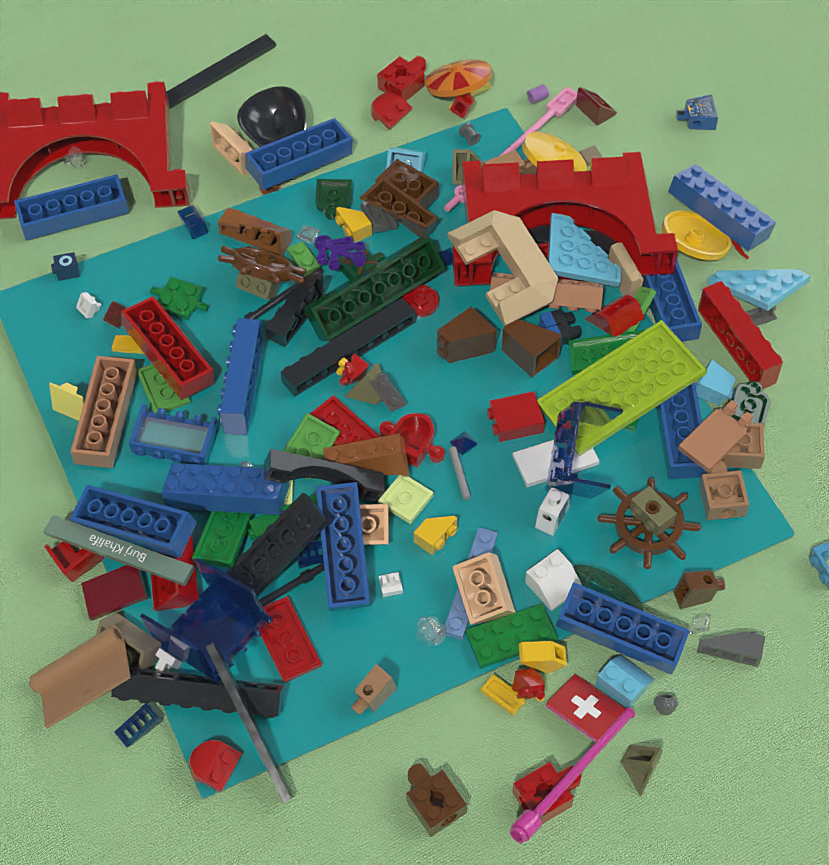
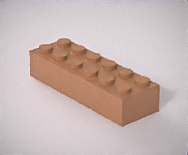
[490,272,603,312]
[71,356,137,468]

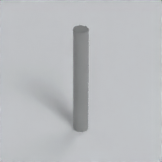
[449,447,471,500]

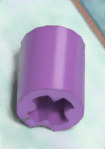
[527,84,549,104]

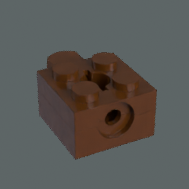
[406,764,467,837]

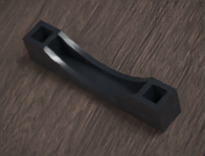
[264,449,384,503]

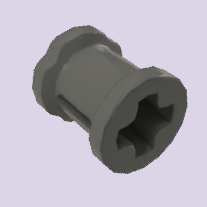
[459,123,481,146]

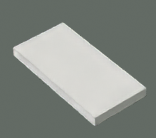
[512,437,599,487]

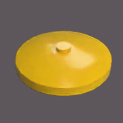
[522,132,587,171]
[662,210,732,260]

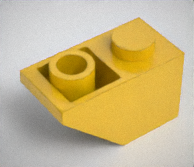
[335,207,372,243]
[414,516,458,555]
[519,641,567,674]

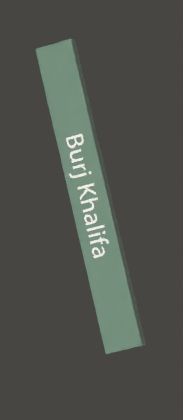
[43,515,194,586]

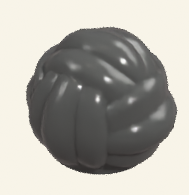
[653,694,678,715]

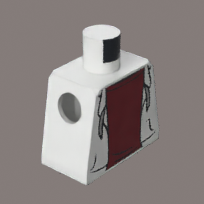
[535,488,570,536]

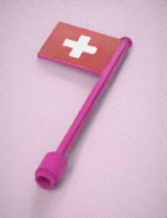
[509,674,635,844]

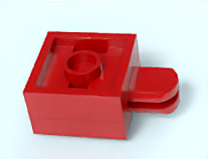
[377,56,426,101]
[512,762,581,824]

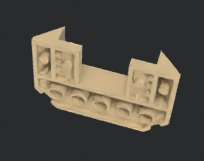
[447,210,558,326]

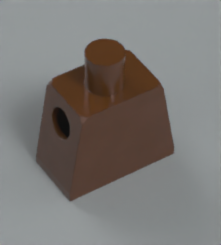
[673,570,725,609]

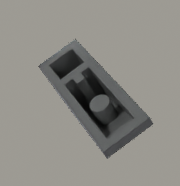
[697,632,765,667]

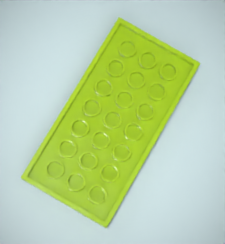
[537,320,707,456]

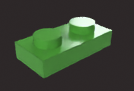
[287,241,320,277]

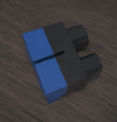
[539,309,581,346]

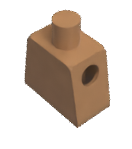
[351,664,397,715]

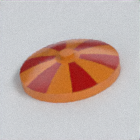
[425,59,492,97]

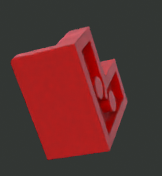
[44,541,105,582]

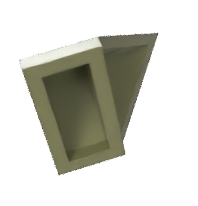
[453,149,484,185]
[344,363,382,405]
[621,745,663,797]

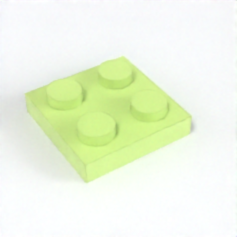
[378,475,434,524]

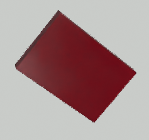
[81,565,148,621]

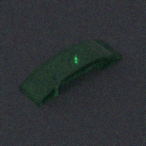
[573,564,644,611]

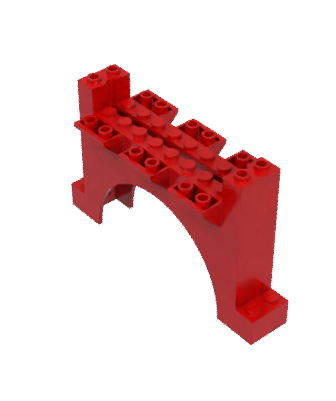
[0,81,190,220]
[453,152,678,286]

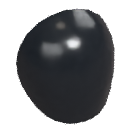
[237,86,307,147]

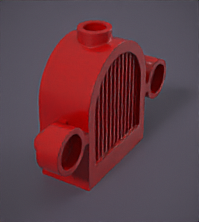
[379,413,445,468]

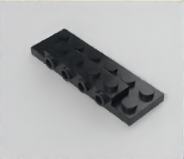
[220,493,330,608]

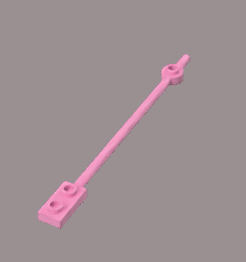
[444,87,577,212]

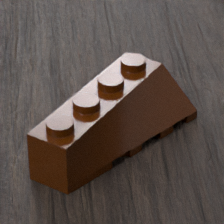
[360,177,438,238]

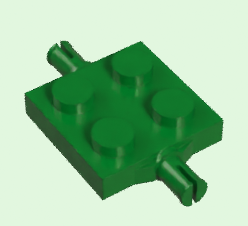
[150,277,209,320]

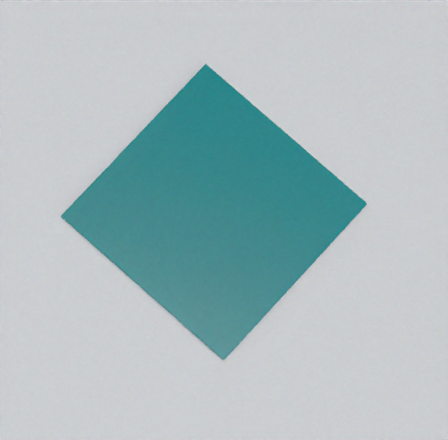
[0,108,794,799]

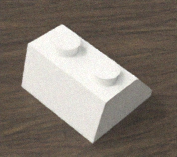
[525,549,582,611]

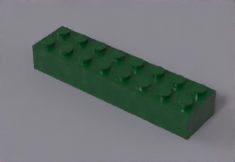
[303,237,446,341]

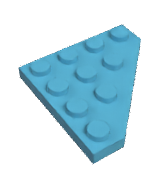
[548,213,621,287]
[707,269,810,311]

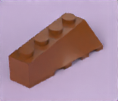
[218,207,292,255]
[323,434,409,477]

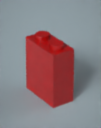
[487,391,545,442]

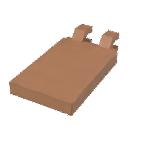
[678,400,753,473]

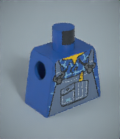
[676,95,718,130]

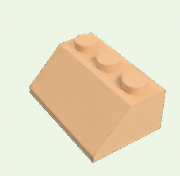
[210,121,253,176]
[360,504,389,545]
[452,552,515,625]

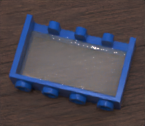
[129,404,219,465]

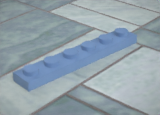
[443,527,498,640]

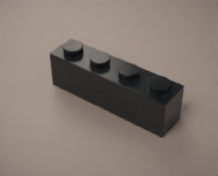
[265,273,325,347]

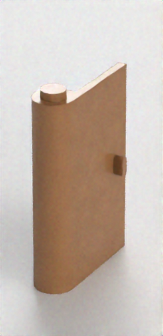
[29,625,131,729]

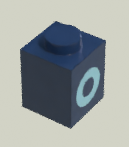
[51,252,80,281]

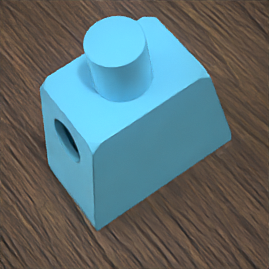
[696,360,736,405]

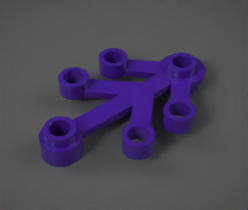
[314,235,366,270]

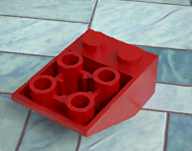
[585,294,644,337]

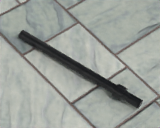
[235,267,324,325]
[216,563,325,632]

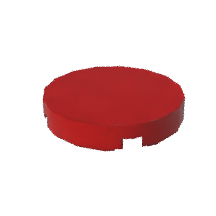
[403,285,439,317]

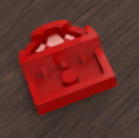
[371,92,413,130]
[188,740,242,793]

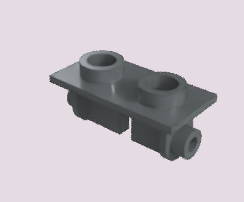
[745,305,777,326]
[369,372,406,412]

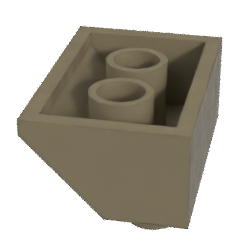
[96,612,162,670]

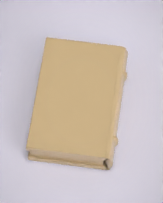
[608,243,644,297]

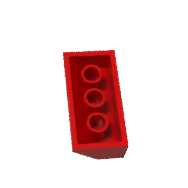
[148,534,199,611]

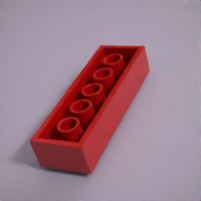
[698,281,783,389]
[121,296,213,400]

